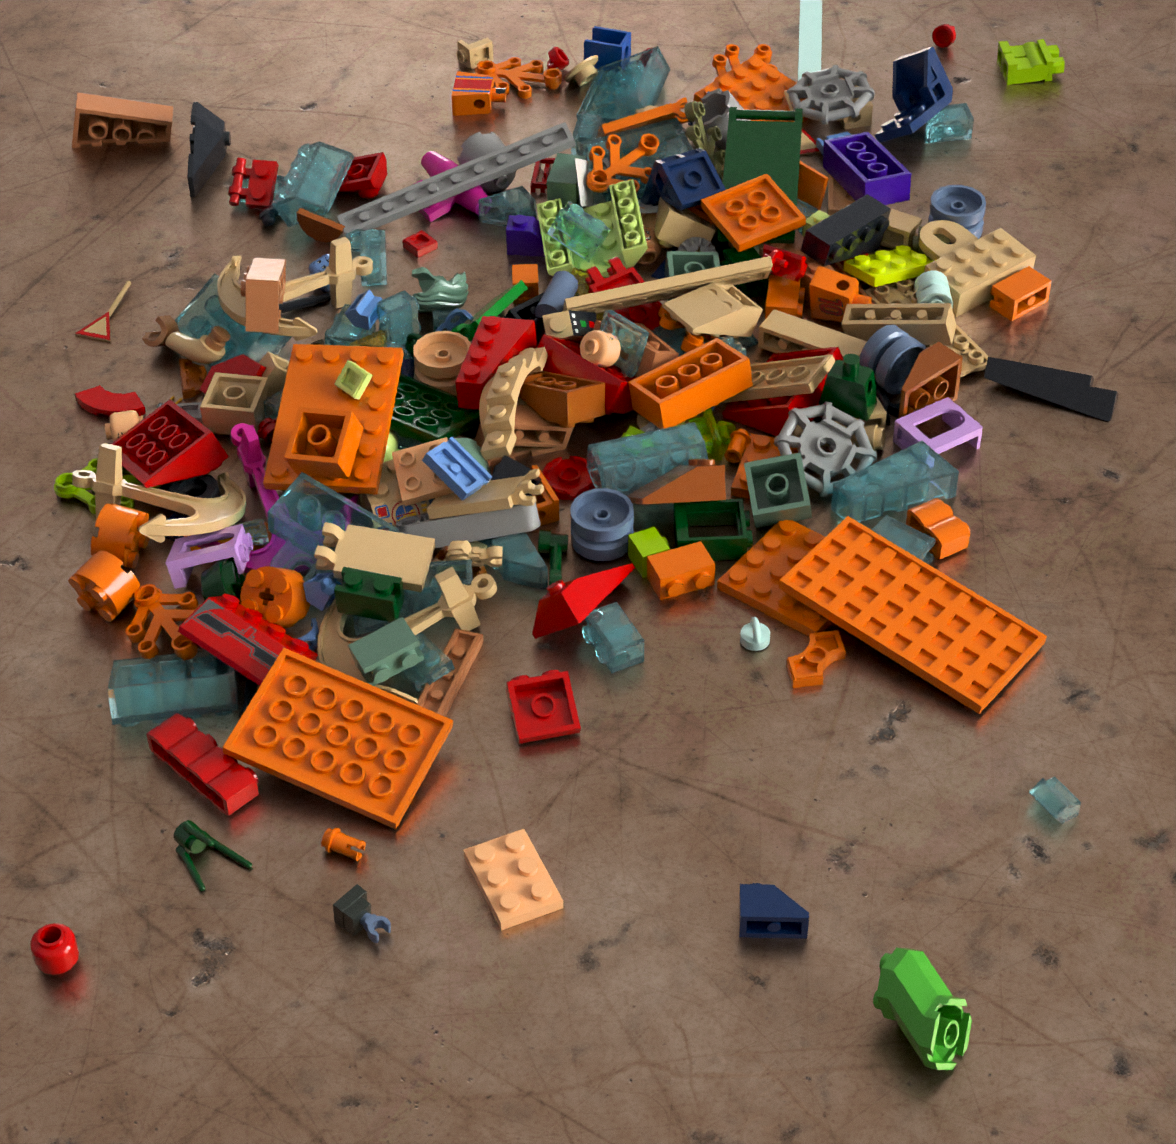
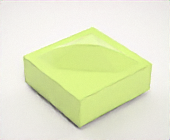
[334,360,373,400]

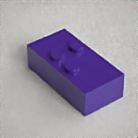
[823,132,911,205]

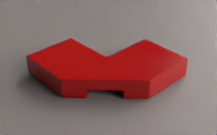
[199,354,266,394]

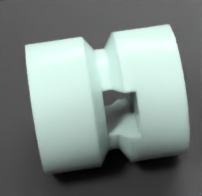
[914,270,953,308]

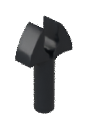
[876,386,900,426]

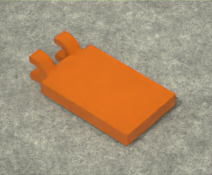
[599,97,689,143]

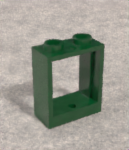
[673,499,753,561]

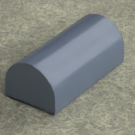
[535,271,578,318]

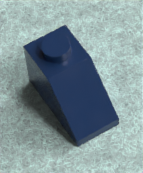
[739,883,809,939]

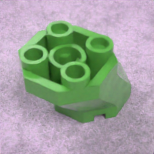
[873,947,972,1070]

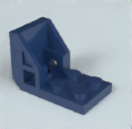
[874,46,953,143]
[640,148,726,210]

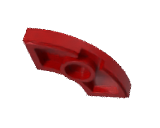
[75,385,146,416]

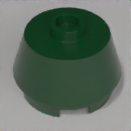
[201,557,245,604]

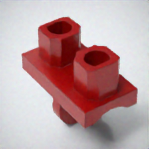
[762,244,808,282]

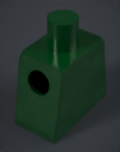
[818,354,877,421]

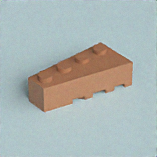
[72,92,173,148]

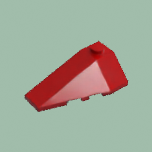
[532,563,635,639]

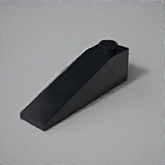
[187,102,231,198]

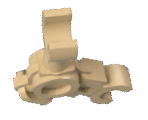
[430,540,502,582]

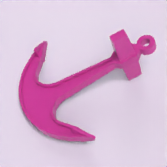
[197,423,359,573]

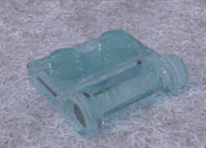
[599,310,649,378]

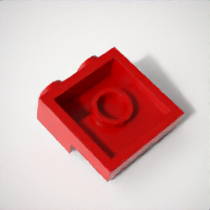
[506,670,581,744]

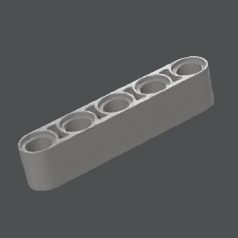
[396,495,541,548]

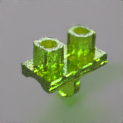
[689,408,736,461]

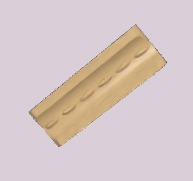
[864,278,989,377]

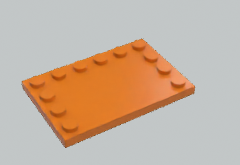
[263,344,404,494]
[222,648,453,829]

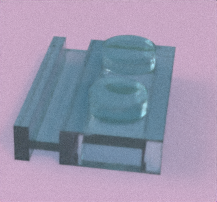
[399,632,455,692]

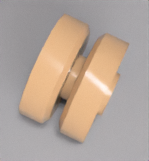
[413,331,471,395]

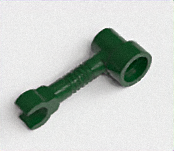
[538,530,568,585]

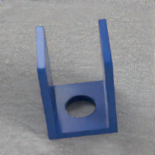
[584,26,631,73]

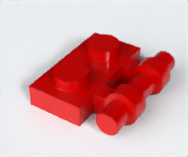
[228,158,279,209]

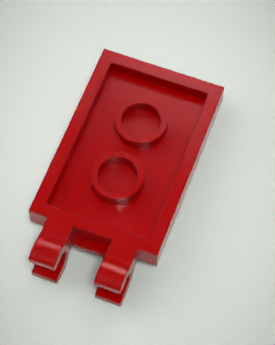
[585,257,668,335]

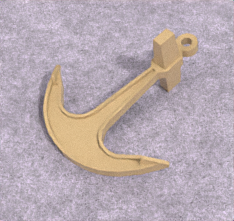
[217,237,373,341]
[72,443,246,543]
[317,567,497,704]

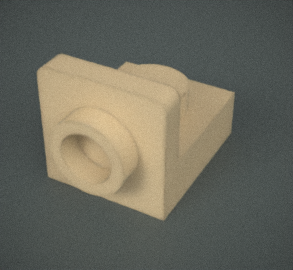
[456,38,494,70]

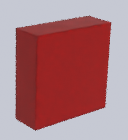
[402,230,438,258]

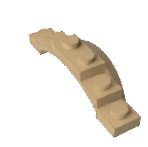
[479,347,548,460]

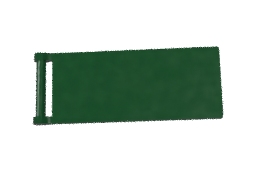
[718,107,803,244]

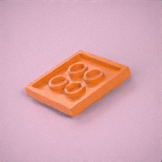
[701,174,806,252]

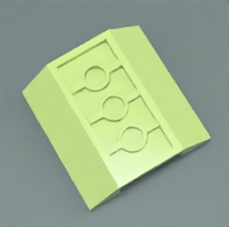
[536,179,648,286]

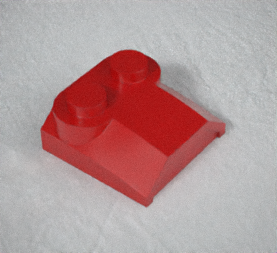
[327,152,388,199]

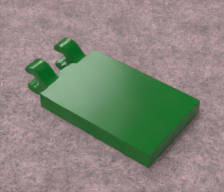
[452,280,528,341]

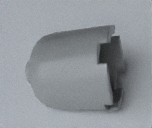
[692,88,751,150]
[457,132,516,193]

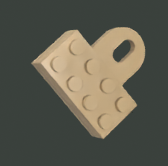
[918,220,1036,317]

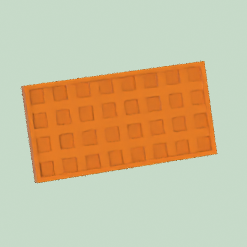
[778,516,1047,714]

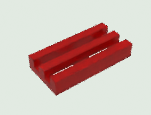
[530,158,555,193]

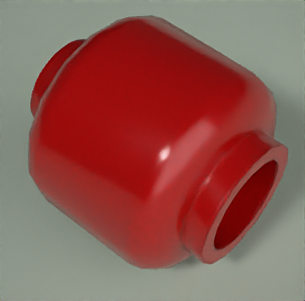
[30,923,79,975]

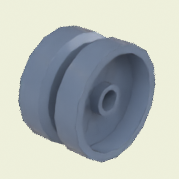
[928,185,986,244]
[859,325,926,395]
[570,488,634,561]

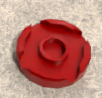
[542,456,597,500]

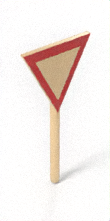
[784,90,821,156]
[75,281,131,342]

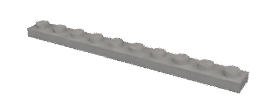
[337,122,576,239]

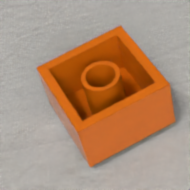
[284,407,363,479]

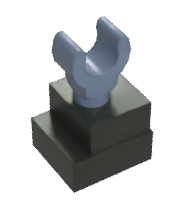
[333,884,391,943]

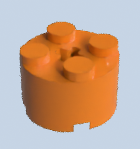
[91,503,150,569]
[68,551,141,622]
[240,566,310,628]

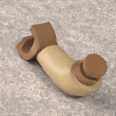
[142,315,231,364]

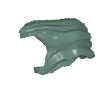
[406,267,469,313]

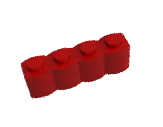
[146,713,259,816]

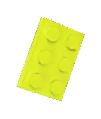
[843,245,933,287]

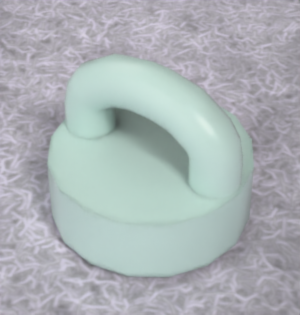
[740,617,770,651]

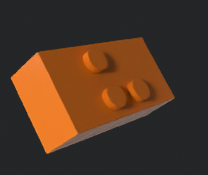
[628,338,753,431]

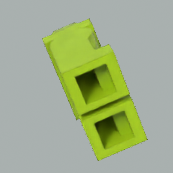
[997,39,1065,85]

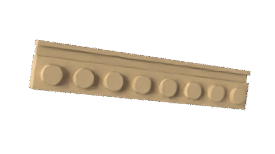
[563,256,773,314]

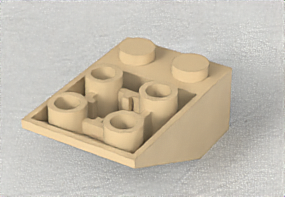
[662,282,763,339]

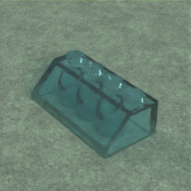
[272,141,354,227]
[586,422,708,496]

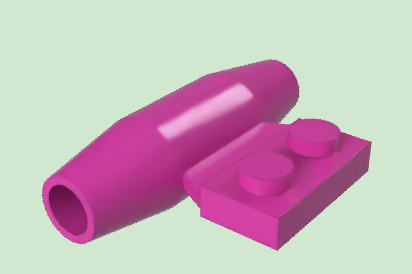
[417,151,492,222]

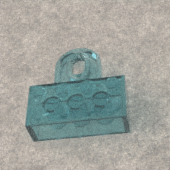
[268,472,399,582]

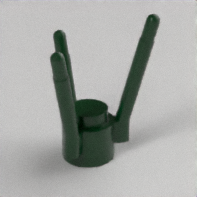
[173,820,252,891]

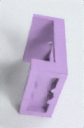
[893,397,983,472]
[165,524,253,589]

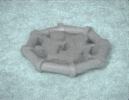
[787,65,875,124]
[774,401,877,497]

